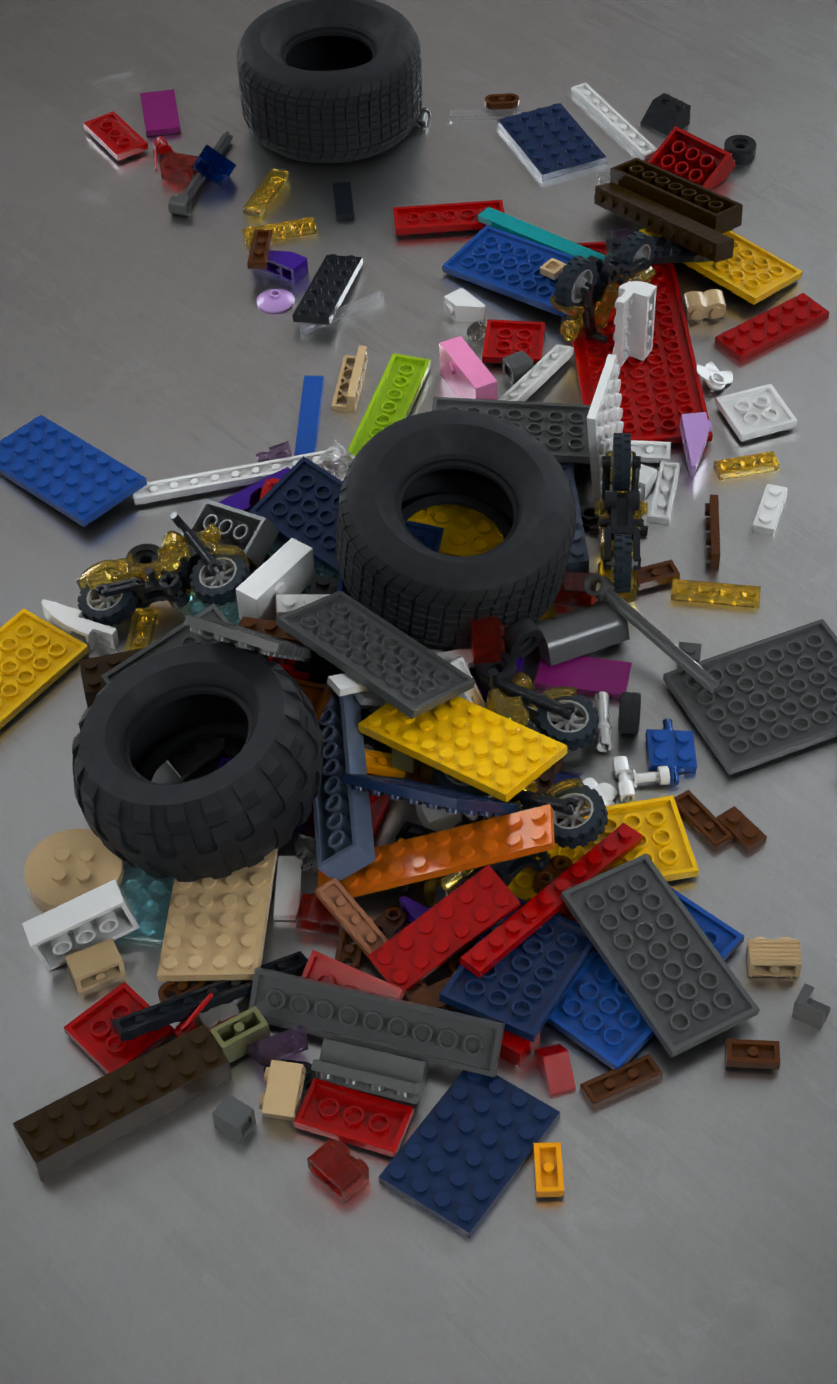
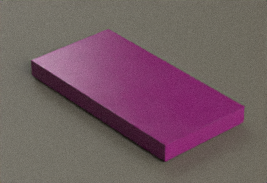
[140,89,181,137]
[534,656,632,700]

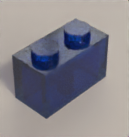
[191,144,236,188]

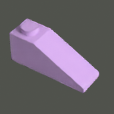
[679,412,712,477]

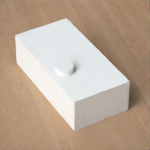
[236,538,315,621]
[22,879,140,972]

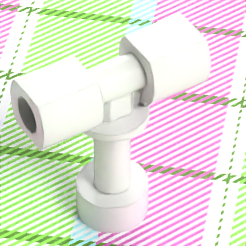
[612,756,670,803]

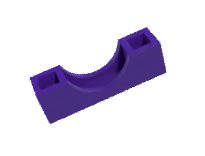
[218,467,290,512]

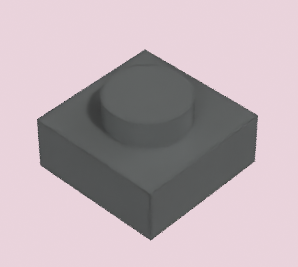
[679,642,702,662]

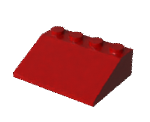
[648,126,736,190]

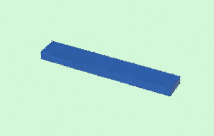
[294,376,324,456]

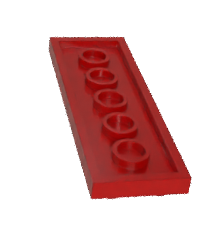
[393,200,505,235]
[715,293,829,363]
[368,865,520,994]

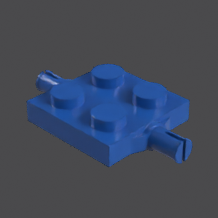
[645,718,697,786]

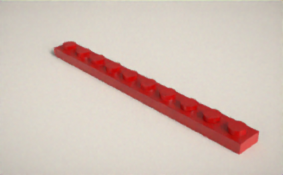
[460,823,643,978]

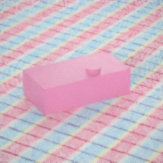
[439,336,498,400]

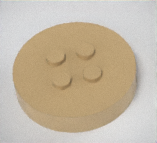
[24,829,125,912]

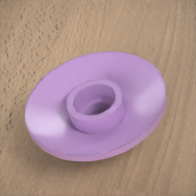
[257,288,295,314]

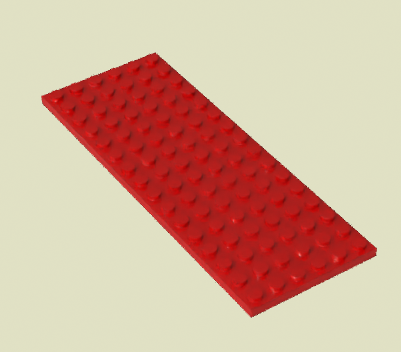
[569,242,713,444]

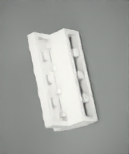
[612,281,657,367]

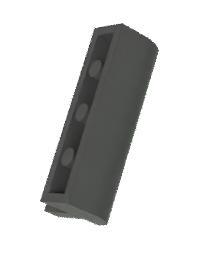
[536,601,630,666]
[311,1038,430,1104]

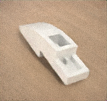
[41,599,119,650]

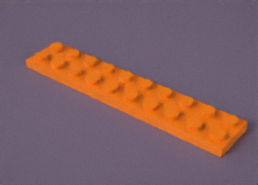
[317,804,555,905]

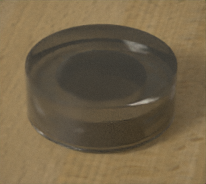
[467,321,486,341]

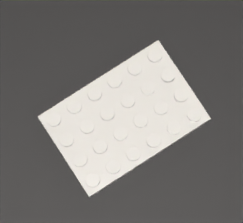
[587,354,624,503]

